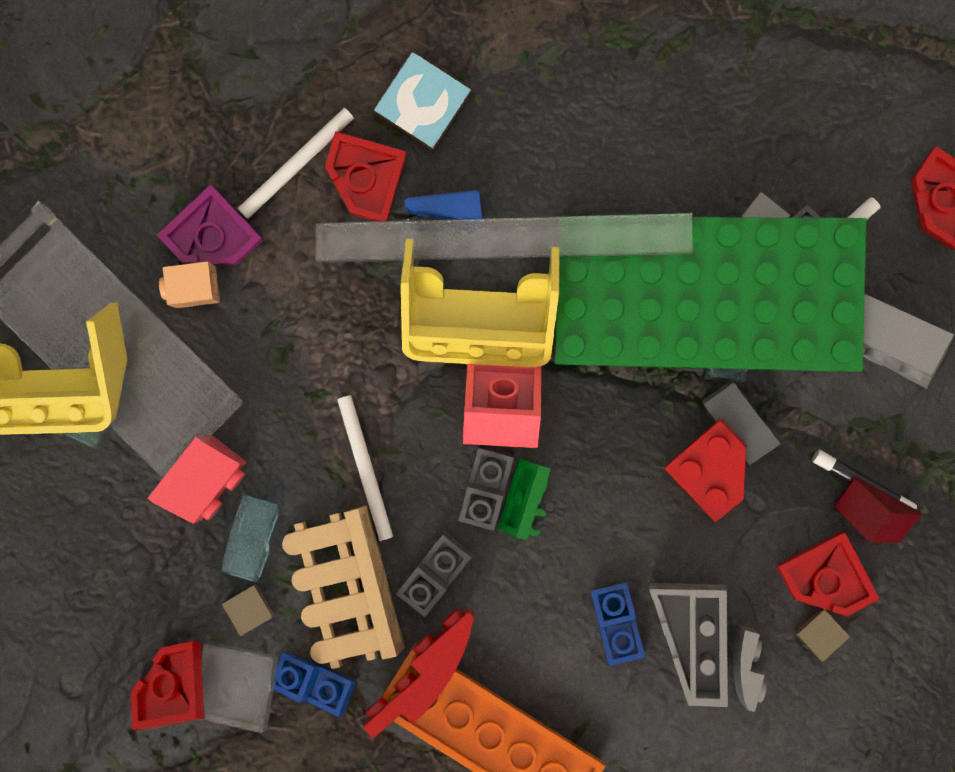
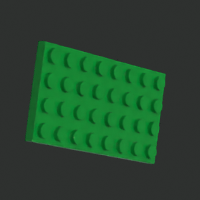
[555,217,866,372]

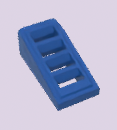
[404,190,482,225]

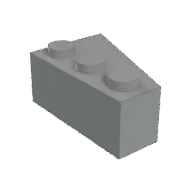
[863,294,954,389]
[649,583,728,707]

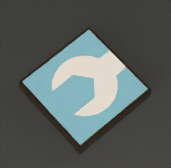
[372,50,474,153]

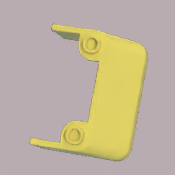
[401,239,559,367]
[0,303,127,435]

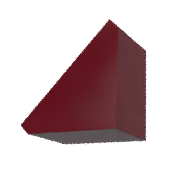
[834,476,921,543]

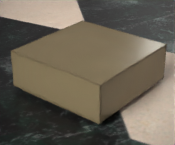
[222,584,275,636]
[794,608,850,662]

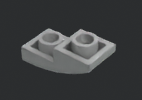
[733,624,767,712]

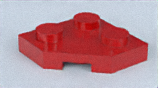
[325,131,407,225]
[910,146,955,250]
[664,417,747,523]
[775,531,880,616]
[131,641,205,730]

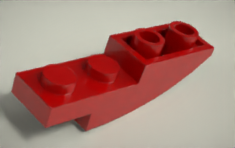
[363,607,474,739]

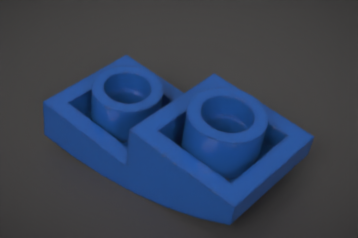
[590,582,645,667]
[269,652,357,717]

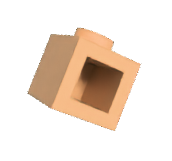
[159,261,220,308]

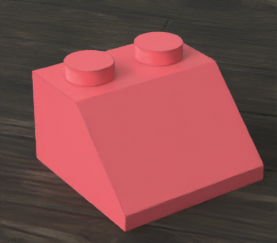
[463,364,541,448]
[147,435,247,524]

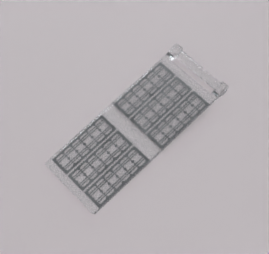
[0,201,244,478]

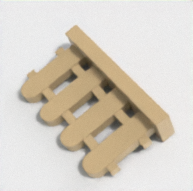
[282,505,405,669]

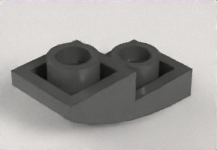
[702,379,781,465]
[458,445,514,531]
[396,531,474,617]

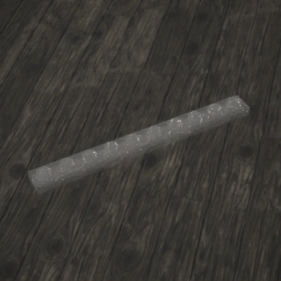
[316,213,693,263]

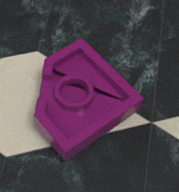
[157,185,264,265]

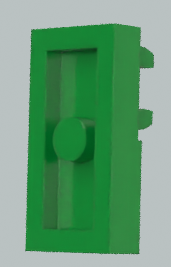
[497,458,551,540]

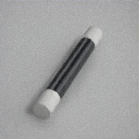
[812,449,917,509]

